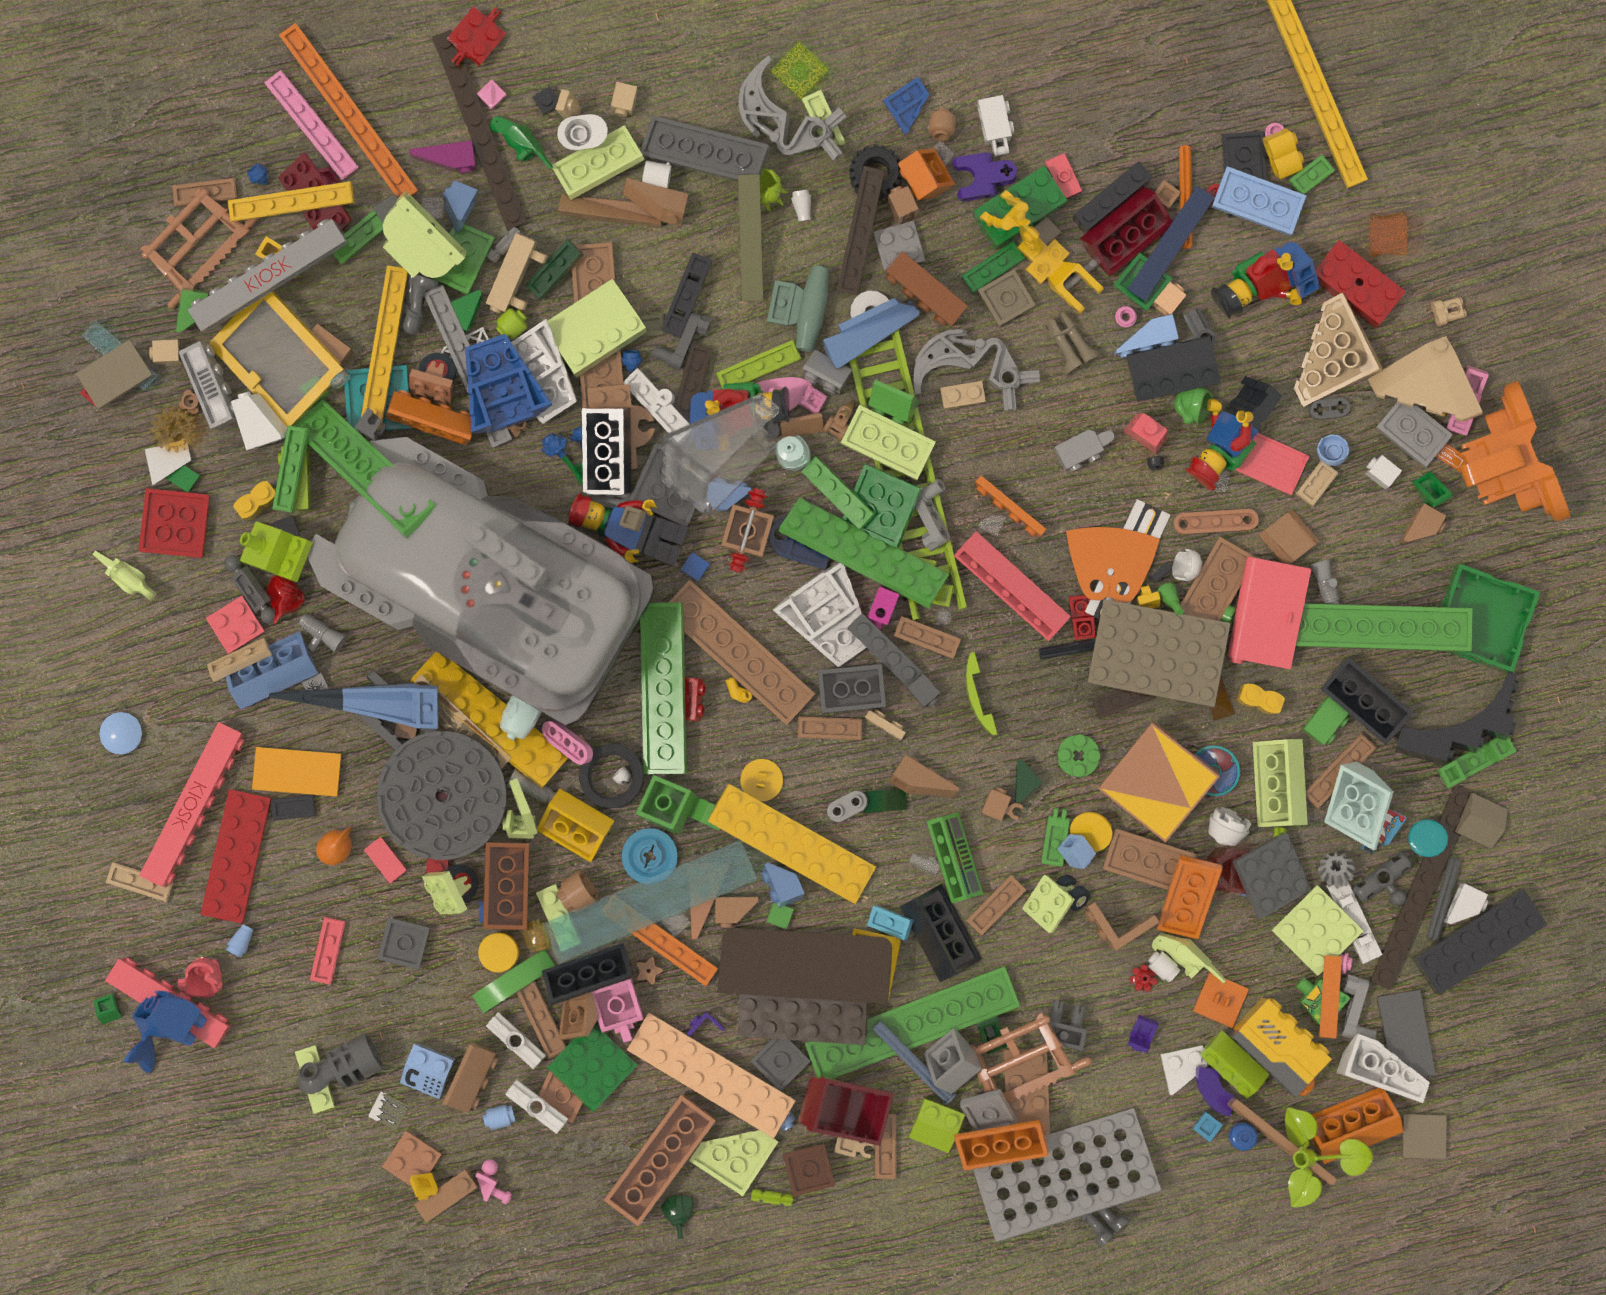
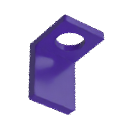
[686,1011,725,1036]

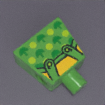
[1295,977,1350,1027]

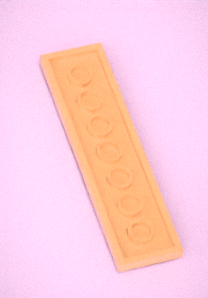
[627,1013,796,1138]

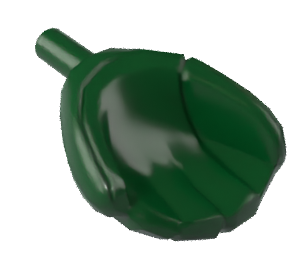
[661,1195,694,1239]

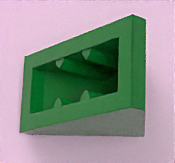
[451,290,484,334]
[1413,471,1453,508]

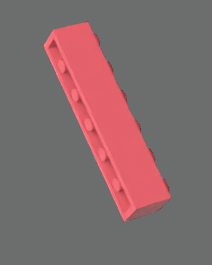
[954,532,1071,641]
[105,957,232,1048]

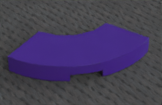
[1196,1066,1234,1117]

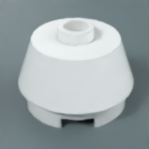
[1208,807,1251,846]

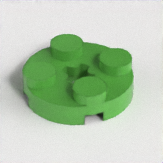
[1057,734,1100,777]

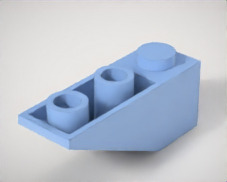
[1114,314,1179,358]

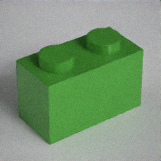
[1301,696,1349,746]

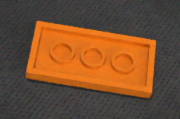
[1157,855,1222,939]

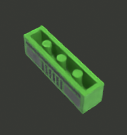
[927,812,983,903]

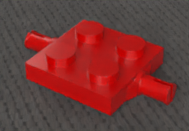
[447,6,506,66]

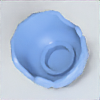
[1317,434,1349,466]

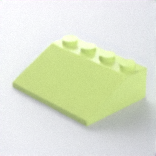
[548,279,647,378]

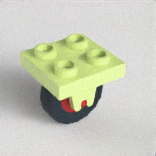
[422,864,479,914]

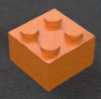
[898,148,955,200]

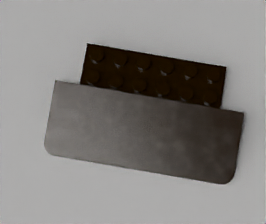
[717,928,892,1045]

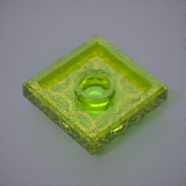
[770,41,829,100]

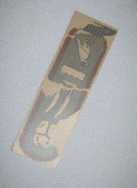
[413,675,511,769]

